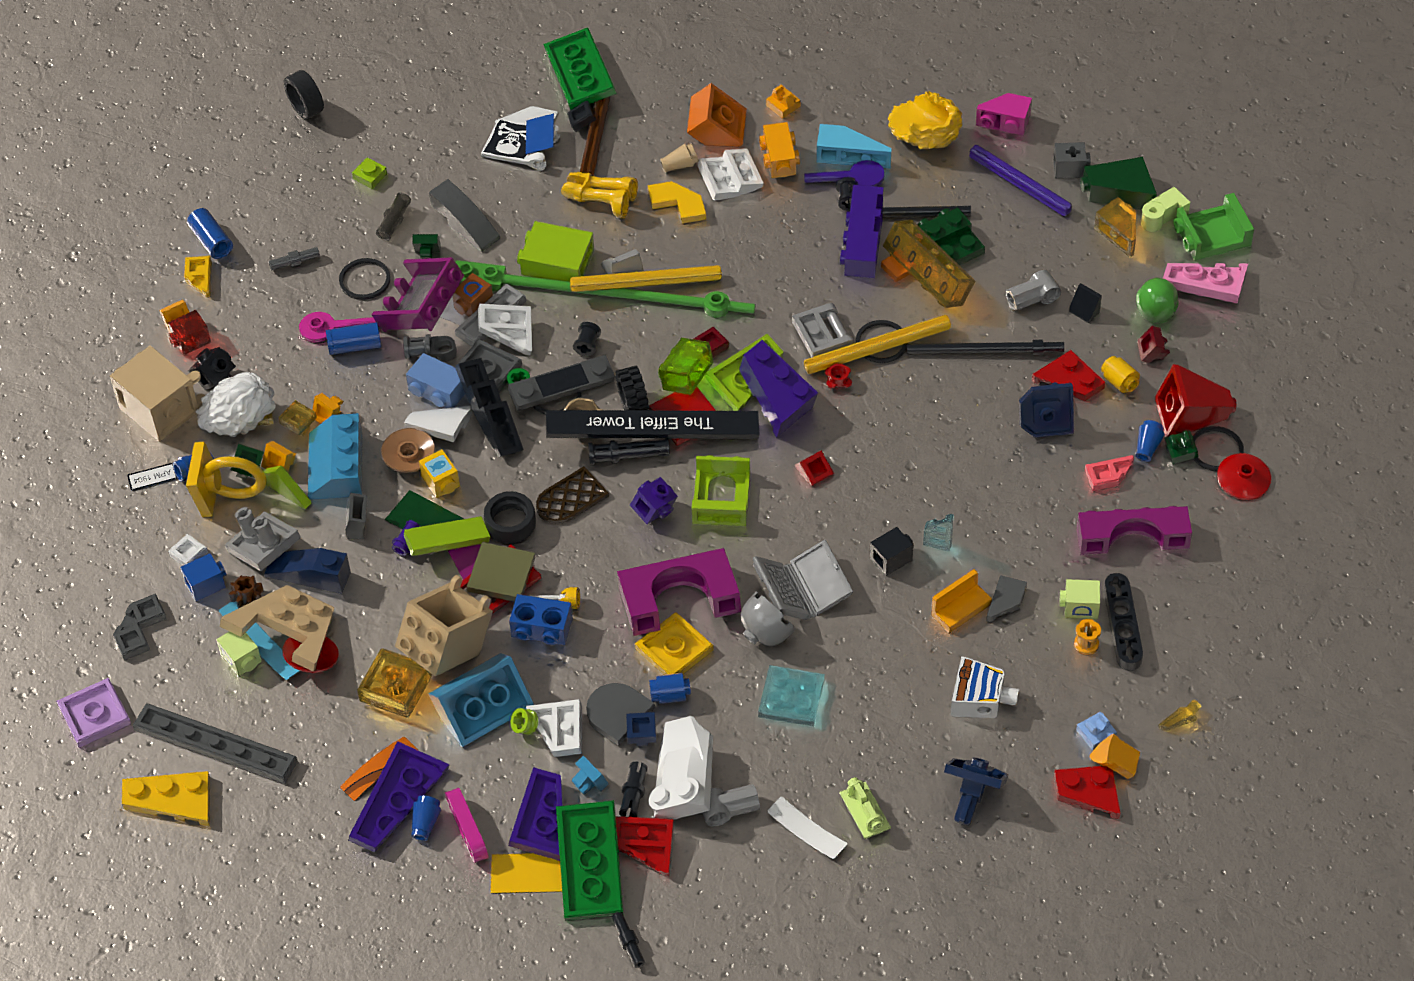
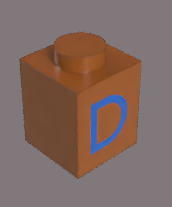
[452,273,493,317]

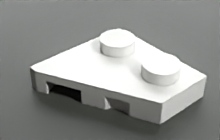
[478,304,532,355]

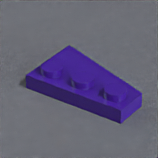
[508,767,563,861]

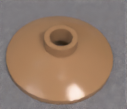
[381,428,435,473]

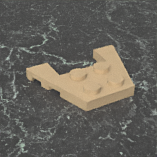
[220,585,334,672]

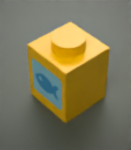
[419,449,460,498]

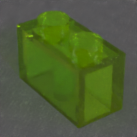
[658,337,714,395]

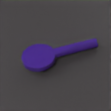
[804,160,884,187]

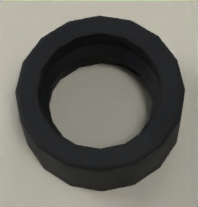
[284,70,324,119]
[484,491,536,544]

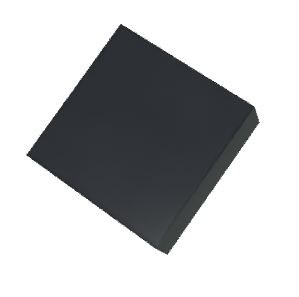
[567,100,596,132]

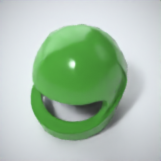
[1136,278,1179,323]

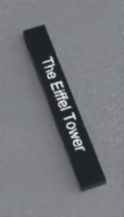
[546,410,760,439]

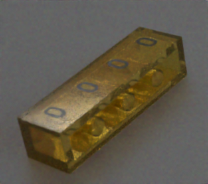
[883,220,975,308]

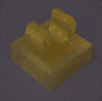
[278,400,317,436]

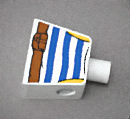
[951,657,1019,718]

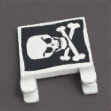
[481,119,560,171]

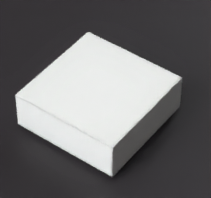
[168,534,208,566]

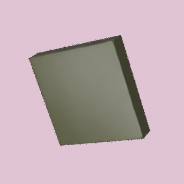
[467,542,535,602]

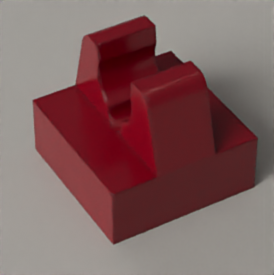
[1137,325,1170,363]

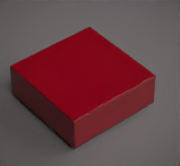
[693,326,729,360]

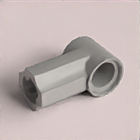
[1006,270,1061,310]
[703,784,760,826]

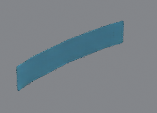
[219,601,300,680]

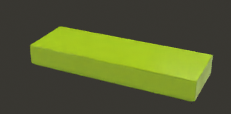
[403,516,490,556]

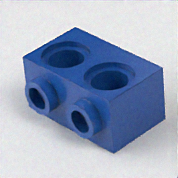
[509,594,573,645]

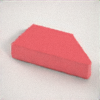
[1085,455,1134,491]

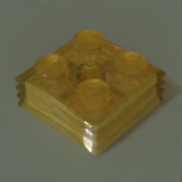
[357,648,432,718]

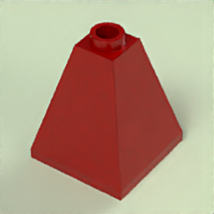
[1155,364,1237,437]

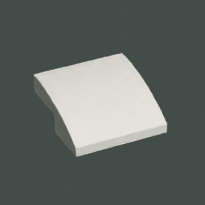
[697,149,764,201]

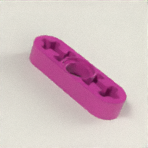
[445,787,489,863]

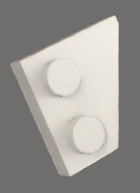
[526,699,582,757]

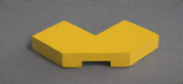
[647,181,706,224]

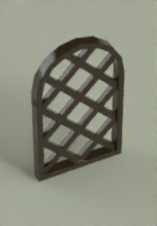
[536,466,609,524]

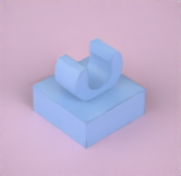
[1076,712,1117,751]

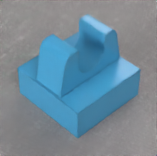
[572,756,609,794]

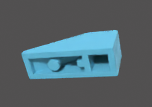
[817,124,892,169]

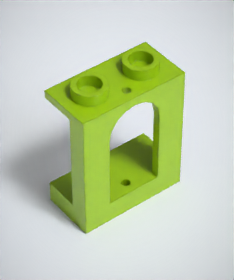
[691,455,750,526]

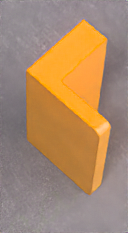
[931,569,992,633]

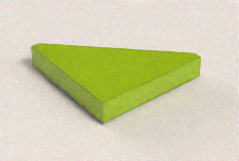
[262,466,311,509]

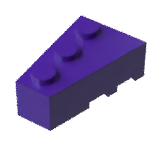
[840,185,884,278]
[739,340,818,438]

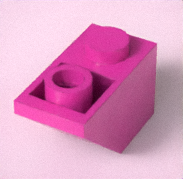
[976,93,1032,136]

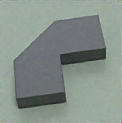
[113,593,167,660]

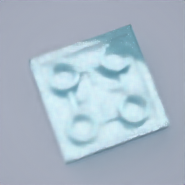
[758,665,825,727]

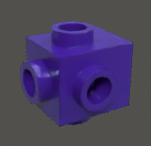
[630,477,678,524]

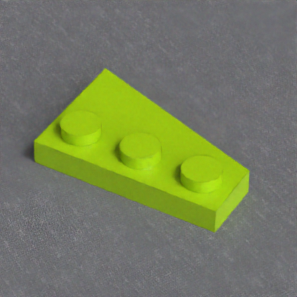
[705,334,783,411]

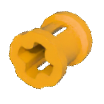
[1074,619,1101,655]

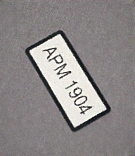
[127,463,177,491]

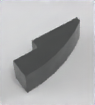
[429,179,500,252]

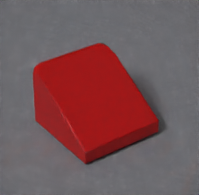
[795,450,834,486]

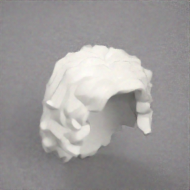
[196,372,276,437]

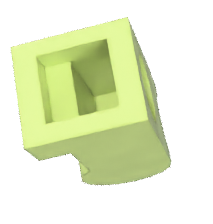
[1141,187,1190,232]

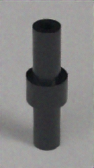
[612,912,645,968]

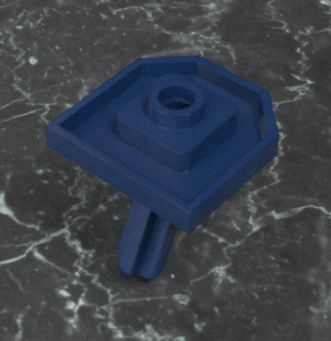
[1019,382,1074,438]
[944,757,1009,825]

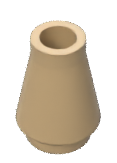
[660,144,699,173]

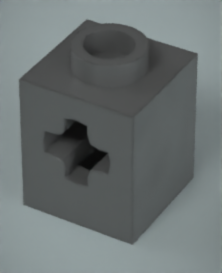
[1053,142,1091,179]

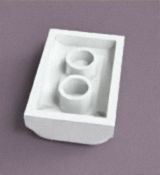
[649,716,713,820]

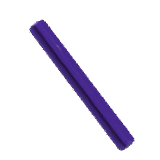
[969,145,1072,216]

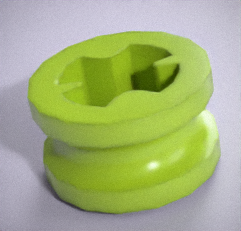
[510,708,538,735]

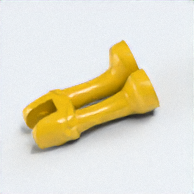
[561,172,638,219]

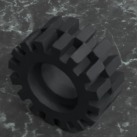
[615,365,649,410]

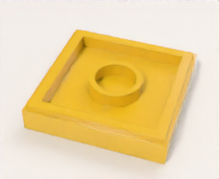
[635,612,714,675]

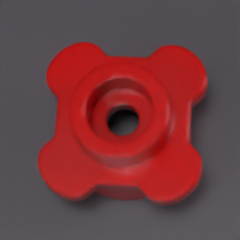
[825,364,852,389]

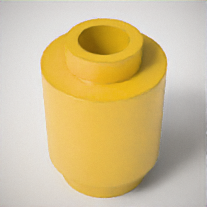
[1101,356,1140,393]

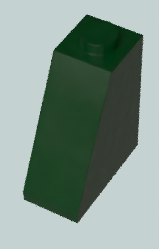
[1080,157,1157,210]

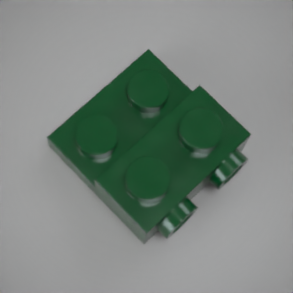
[915,208,985,273]

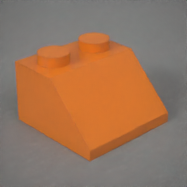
[687,83,747,147]

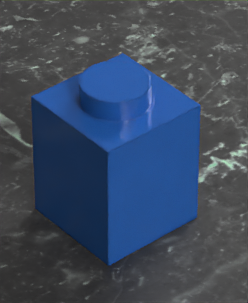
[180,553,227,602]

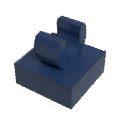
[626,712,656,746]

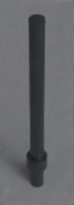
[907,339,1064,355]

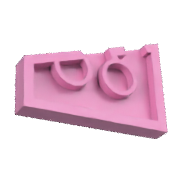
[1163,263,1248,303]

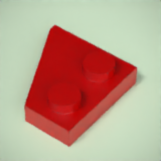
[1032,350,1105,401]
[616,816,674,877]

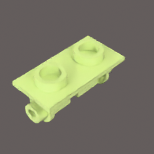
[839,777,891,839]

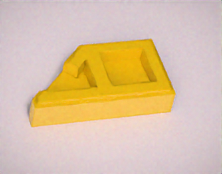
[184,256,212,297]

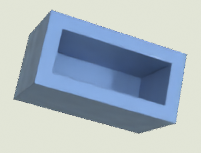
[406,353,465,408]

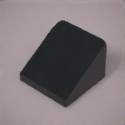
[1069,283,1102,323]

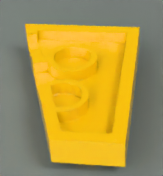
[122,771,210,827]

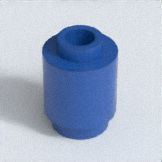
[649,673,691,704]

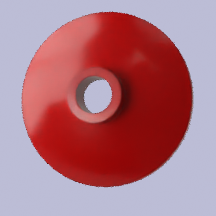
[1217,453,1271,500]
[282,637,339,673]

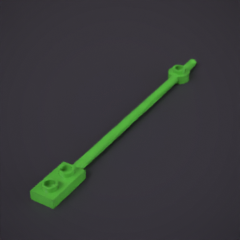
[456,260,756,318]

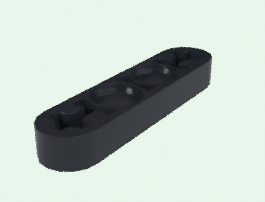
[1104,573,1143,671]

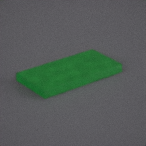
[543,27,617,110]
[556,800,624,921]

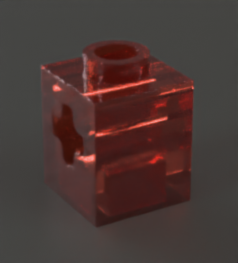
[168,310,211,356]

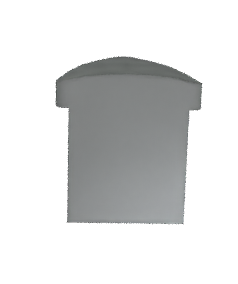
[601,249,644,274]

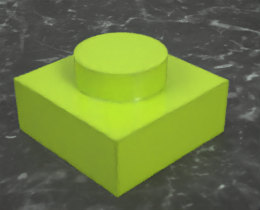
[352,157,387,189]

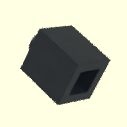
[870,527,914,576]

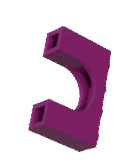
[617,548,741,636]

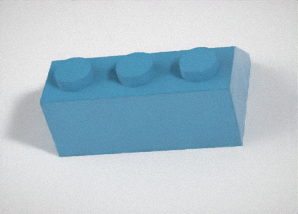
[308,413,362,500]
[428,653,534,747]

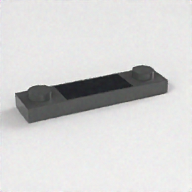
[508,355,615,411]

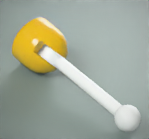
[526,587,580,609]

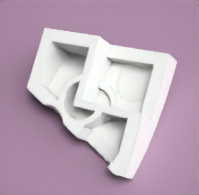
[404,406,473,442]

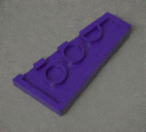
[348,741,450,853]

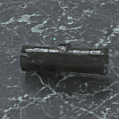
[376,192,411,241]

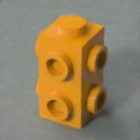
[759,122,800,178]

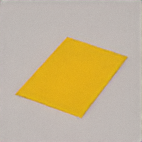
[490,853,562,893]

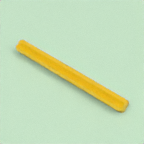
[570,265,722,292]
[804,315,951,374]

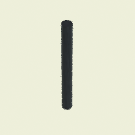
[883,206,971,217]

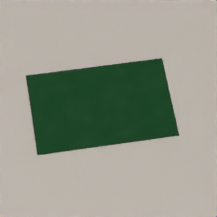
[384,490,464,529]

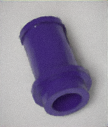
[392,520,421,556]

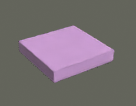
[57,678,131,748]

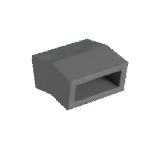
[345,493,367,539]

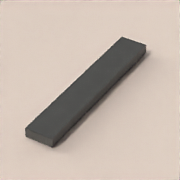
[133,703,298,784]

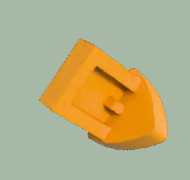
[1089,734,1140,779]

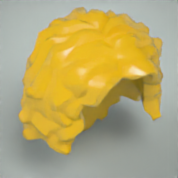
[888,91,963,149]

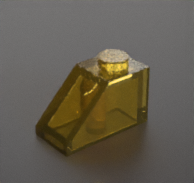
[1094,197,1136,258]

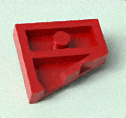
[1054,766,1121,819]

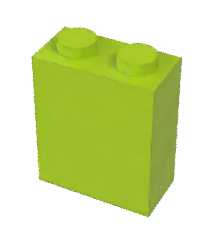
[517,221,594,282]

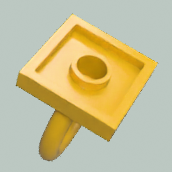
[186,442,267,517]

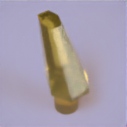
[1158,700,1201,731]

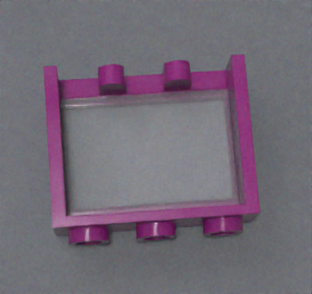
[372,257,464,333]

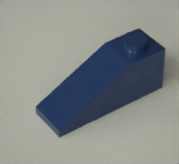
[264,548,351,594]

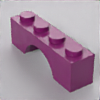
[1076,506,1192,555]

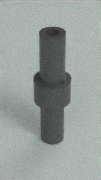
[268,247,320,271]

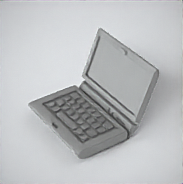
[753,540,853,620]

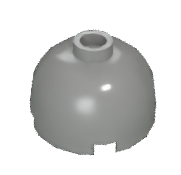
[740,592,795,646]

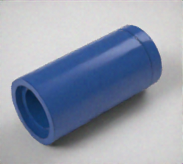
[187,208,233,259]
[326,322,381,355]

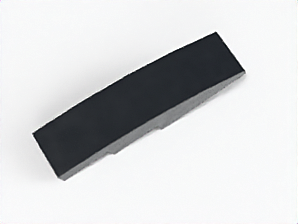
[455,358,524,457]

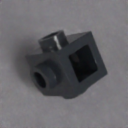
[188,347,236,390]

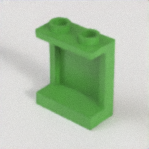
[1173,193,1254,260]

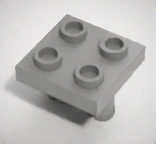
[225,507,301,571]

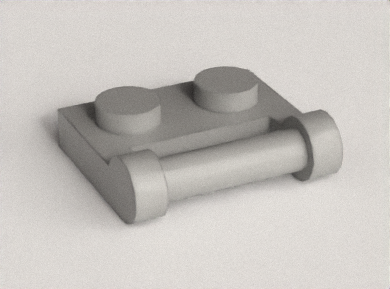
[792,303,855,357]

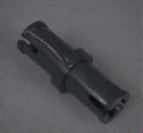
[619,761,648,817]

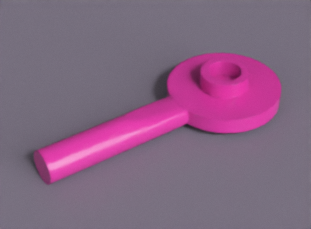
[299,312,379,343]

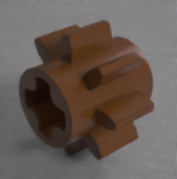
[229,575,264,609]

